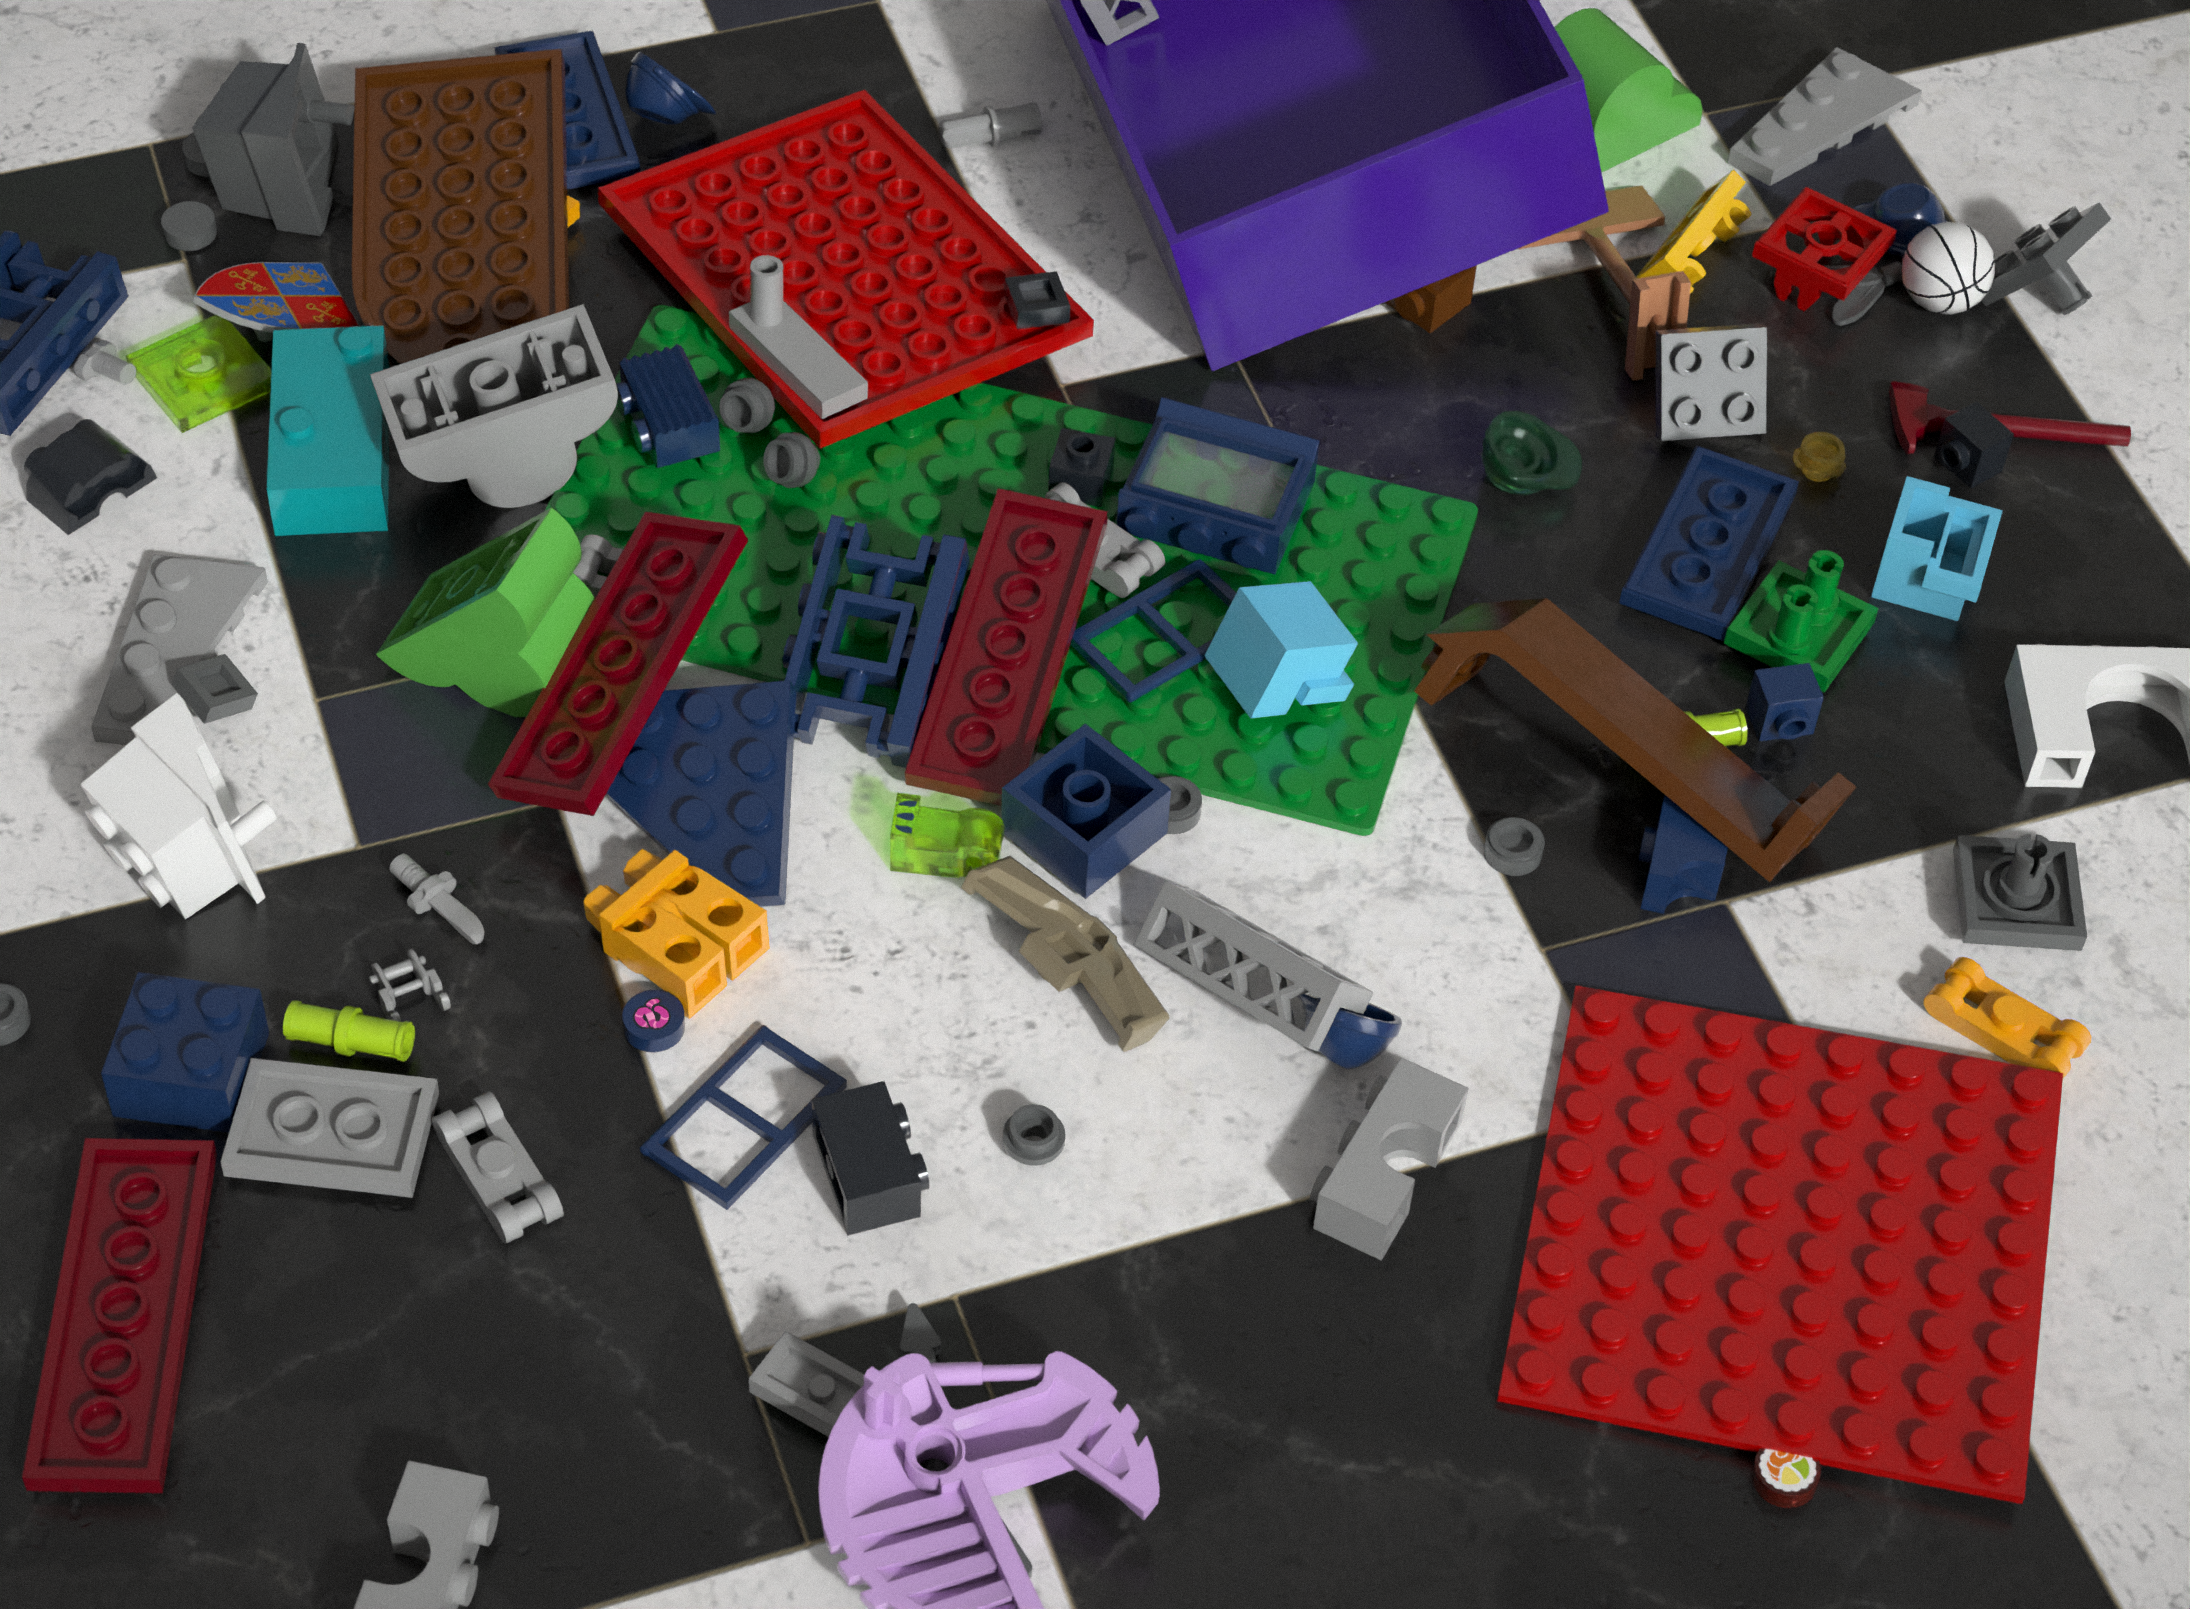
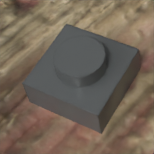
[172,654,258,724]

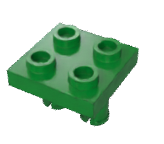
[1724,550,1879,693]

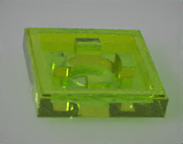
[126,315,272,433]

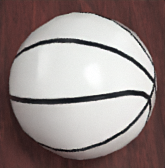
[1902,222,1995,314]

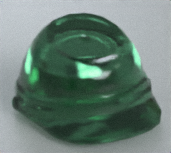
[1481,411,1582,495]

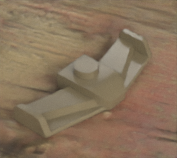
[961,856,1170,1052]

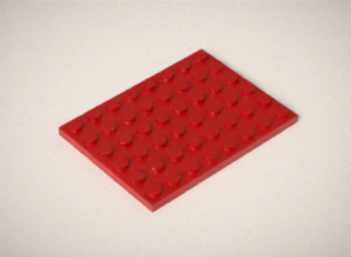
[598,89,1094,449]

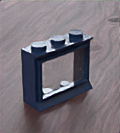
[1117,397,1320,575]

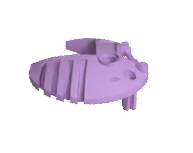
[819,1351,1160,1609]

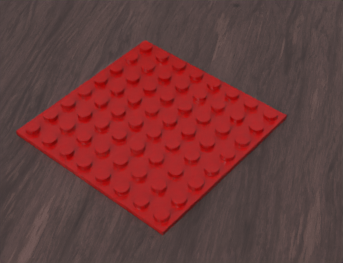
[1497,985,2063,1504]

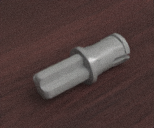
[939,102,1042,149]

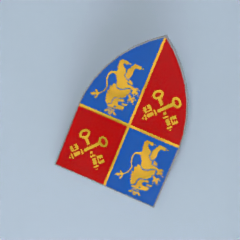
[192,262,360,342]

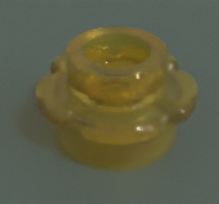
[1793,432,1846,482]

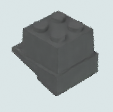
[192,43,355,236]

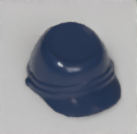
[626,52,716,125]
[1853,183,1947,259]
[1292,984,1402,1069]

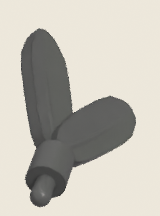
[1824,261,1903,326]

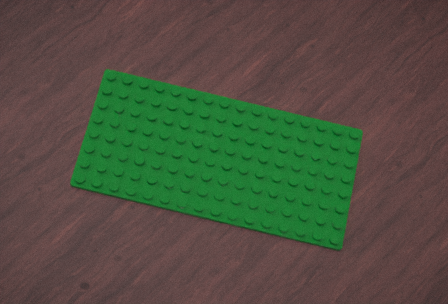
[545,305,1478,836]

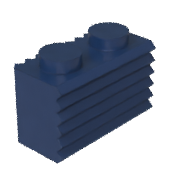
[616,344,720,468]

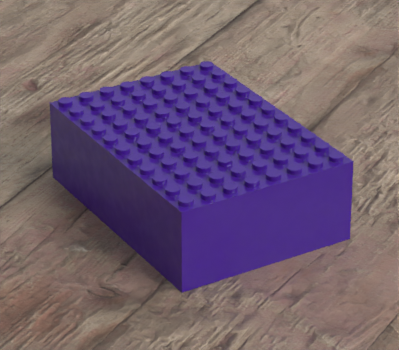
[1046,0,1609,371]

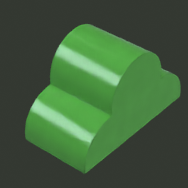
[1555,8,1702,172]
[376,507,595,717]

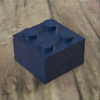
[1001,724,1171,899]
[101,972,269,1133]

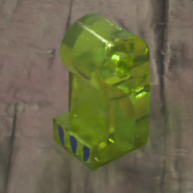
[890,793,1005,878]

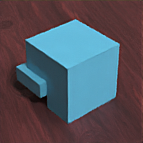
[1871,476,2003,621]
[1204,581,1358,718]

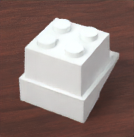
[81,693,278,920]

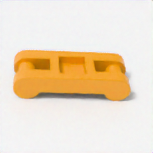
[1924,957,2092,1079]

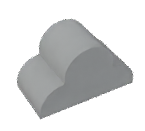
[370,304,618,508]

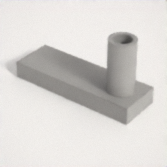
[729,255,868,419]

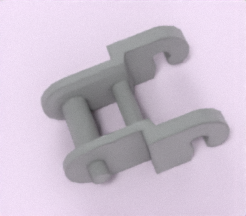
[369,949,451,1022]

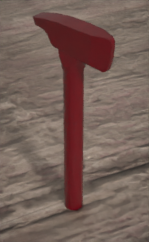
[1889,381,2131,454]

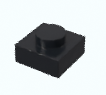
[1004,271,1070,329]

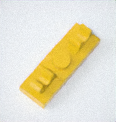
[1636,169,1752,293]

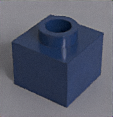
[1745,663,1824,741]

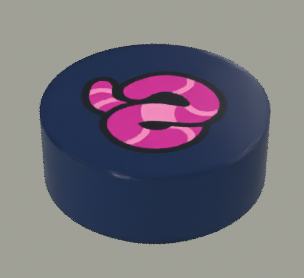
[622,990,685,1052]

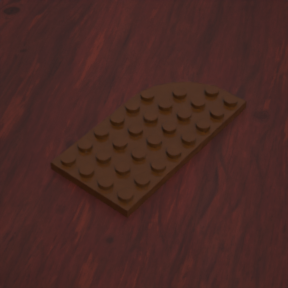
[352,49,569,367]

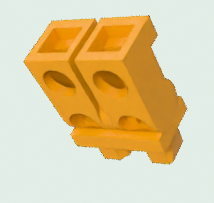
[584,849,770,1019]

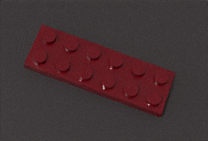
[905,488,1108,806]
[488,512,748,816]
[22,1138,217,1493]

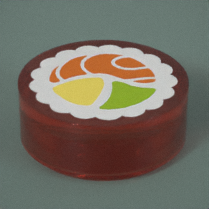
[1752,1448,1821,1508]

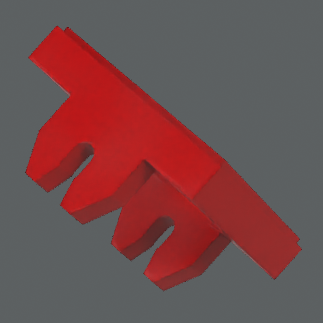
[1752,187,1897,311]

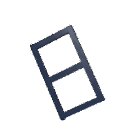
[1070,559,1236,703]
[639,1025,847,1210]

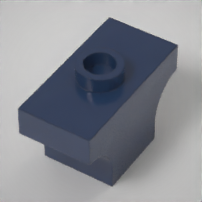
[1638,794,1728,914]

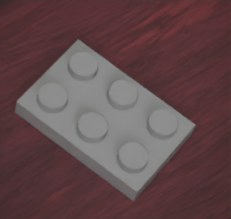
[221,1058,439,1198]

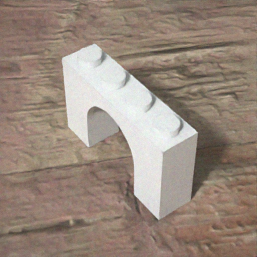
[2004,644,2190,788]

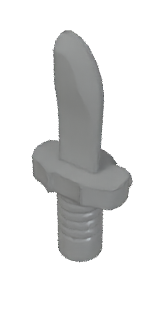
[74,340,136,385]
[389,853,485,944]

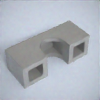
[1310,1057,1469,1260]
[354,1461,499,1609]

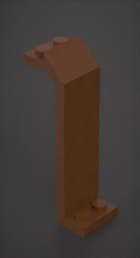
[1414,598,1856,882]

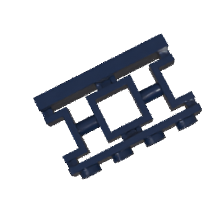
[0,230,129,436]
[783,515,970,768]

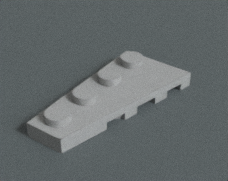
[1727,47,1922,186]
[91,554,268,745]

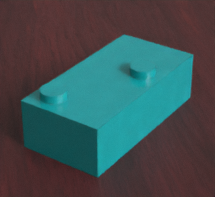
[267,326,390,536]

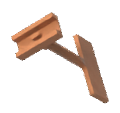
[1518,185,1691,380]

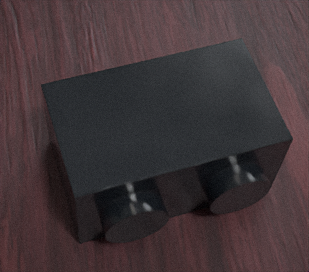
[812,1081,929,1236]

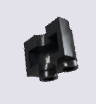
[24,419,157,535]

